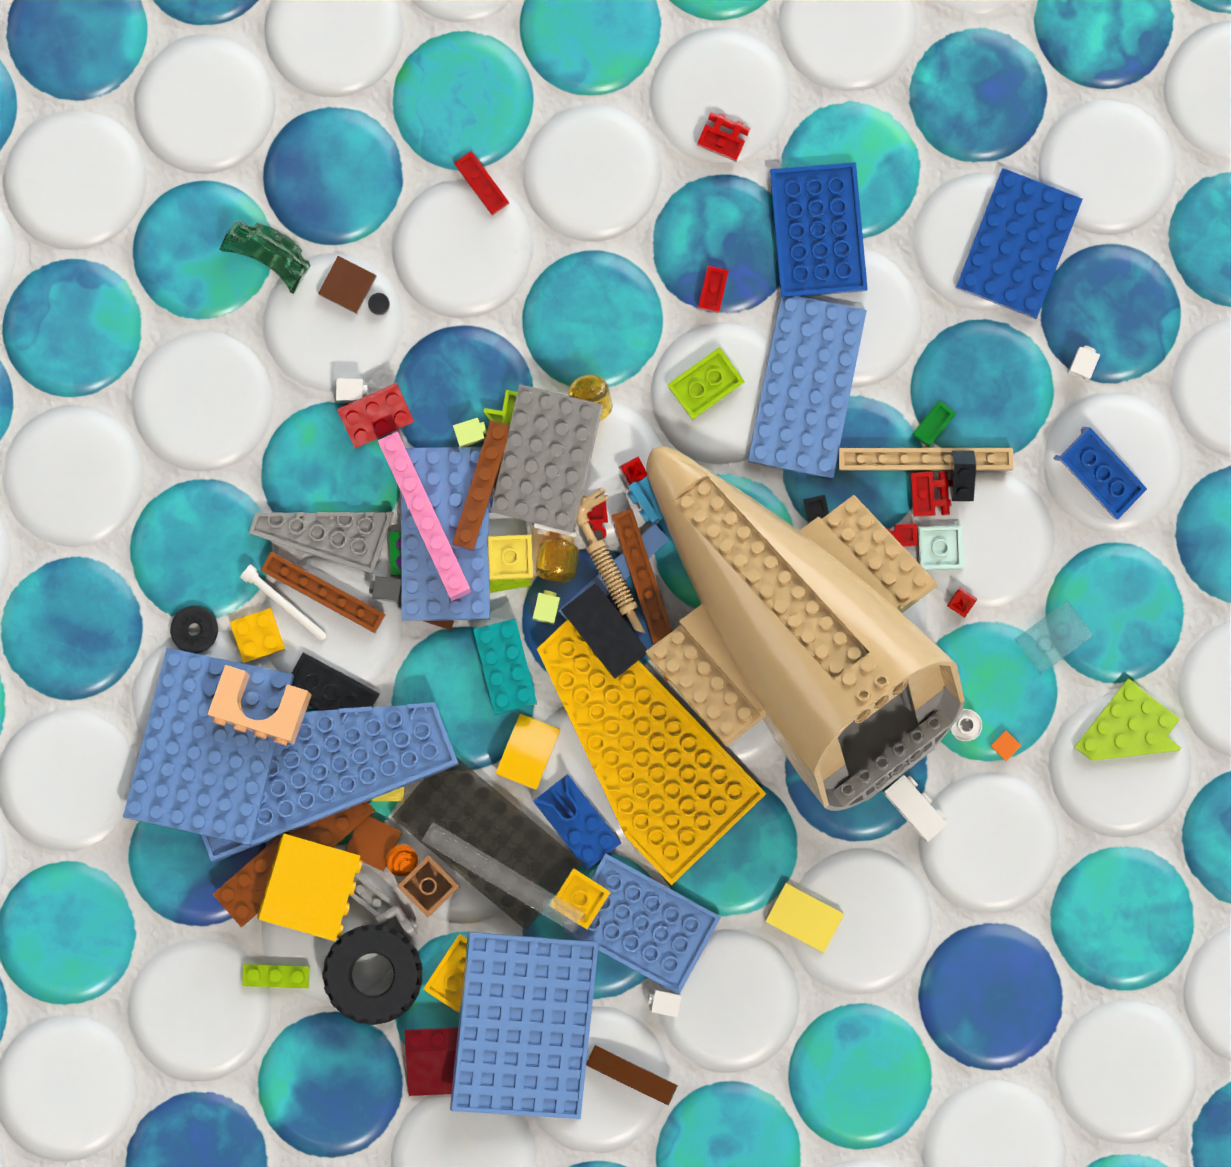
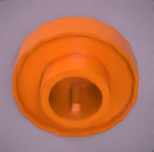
[385,844,418,877]

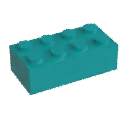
[473,618,538,715]

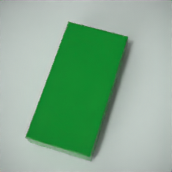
[912,400,957,448]

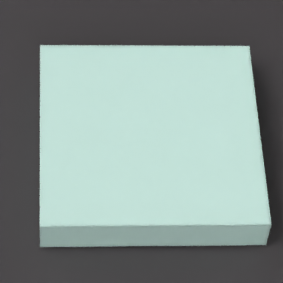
[918,525,964,571]

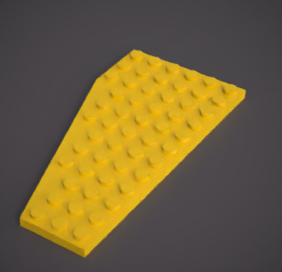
[537,620,766,885]

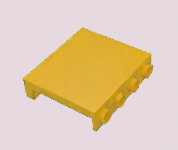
[257,833,362,941]

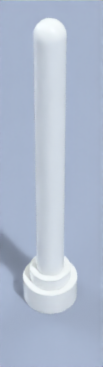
[240,565,326,640]

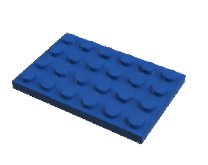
[770,162,868,297]
[956,168,1083,319]

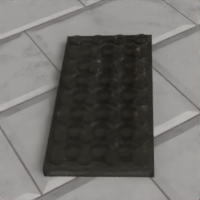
[391,758,583,930]

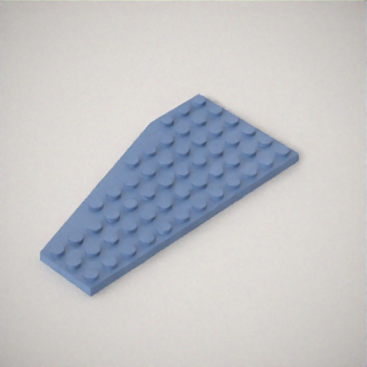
[202,702,459,863]

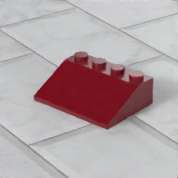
[405,1027,458,1096]

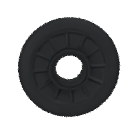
[170,606,218,653]

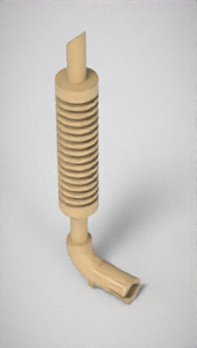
[576,487,646,633]

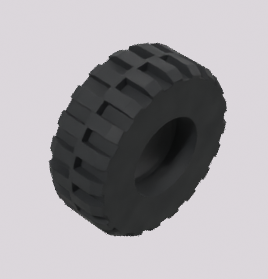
[322,925,423,1025]

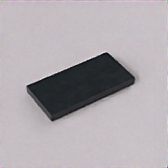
[561,583,647,679]
[291,652,380,711]

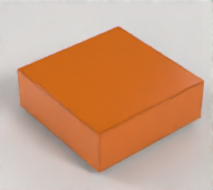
[990,730,1022,761]

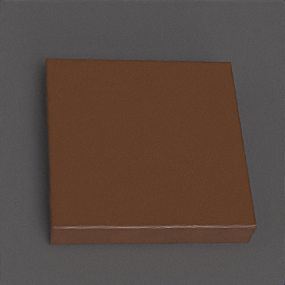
[318,256,377,314]

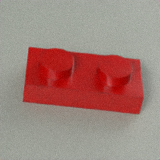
[698,266,729,313]

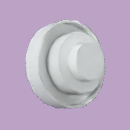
[950,709,982,742]

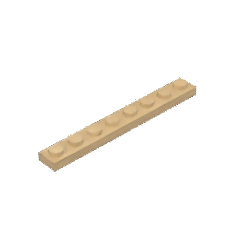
[839,448,1013,471]

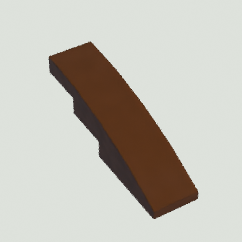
[586,1045,678,1106]

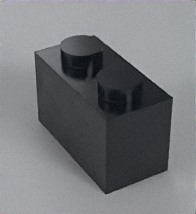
[950,451,976,501]

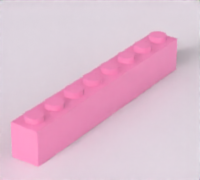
[378,432,471,602]

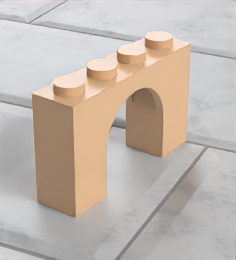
[207,665,311,746]

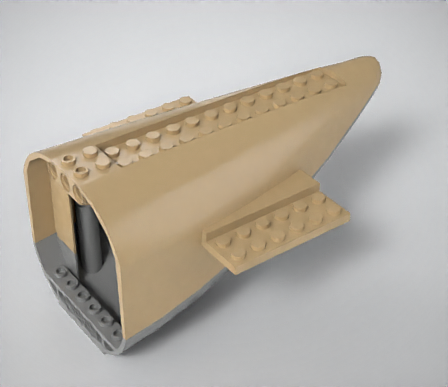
[645,446,965,811]

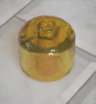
[568,375,613,421]
[535,538,580,583]

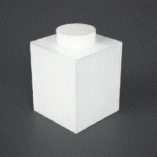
[1067,346,1100,382]
[336,379,368,403]
[648,990,681,1017]

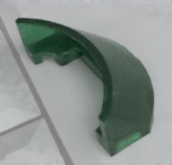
[219,221,310,295]

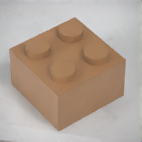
[397,855,460,918]

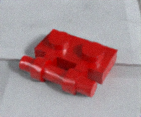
[697,112,751,162]
[910,471,952,517]

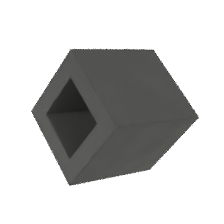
[369,576,402,603]

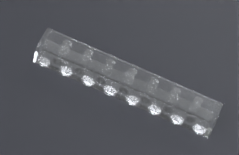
[422,822,586,933]

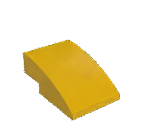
[496,714,561,790]

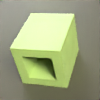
[453,418,487,448]
[533,590,560,625]

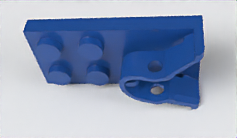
[1053,427,1147,520]
[533,774,621,870]

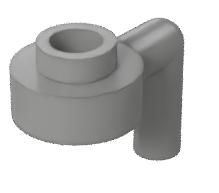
[376,905,419,939]

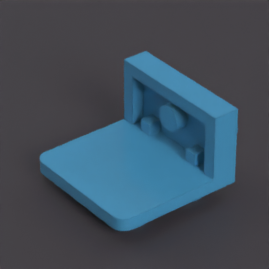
[627,476,663,525]

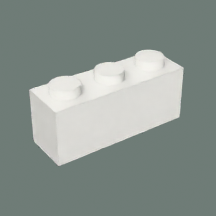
[882,775,948,842]

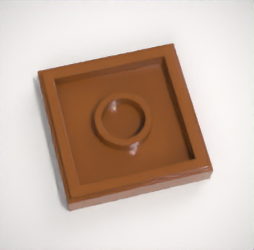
[345,816,402,872]

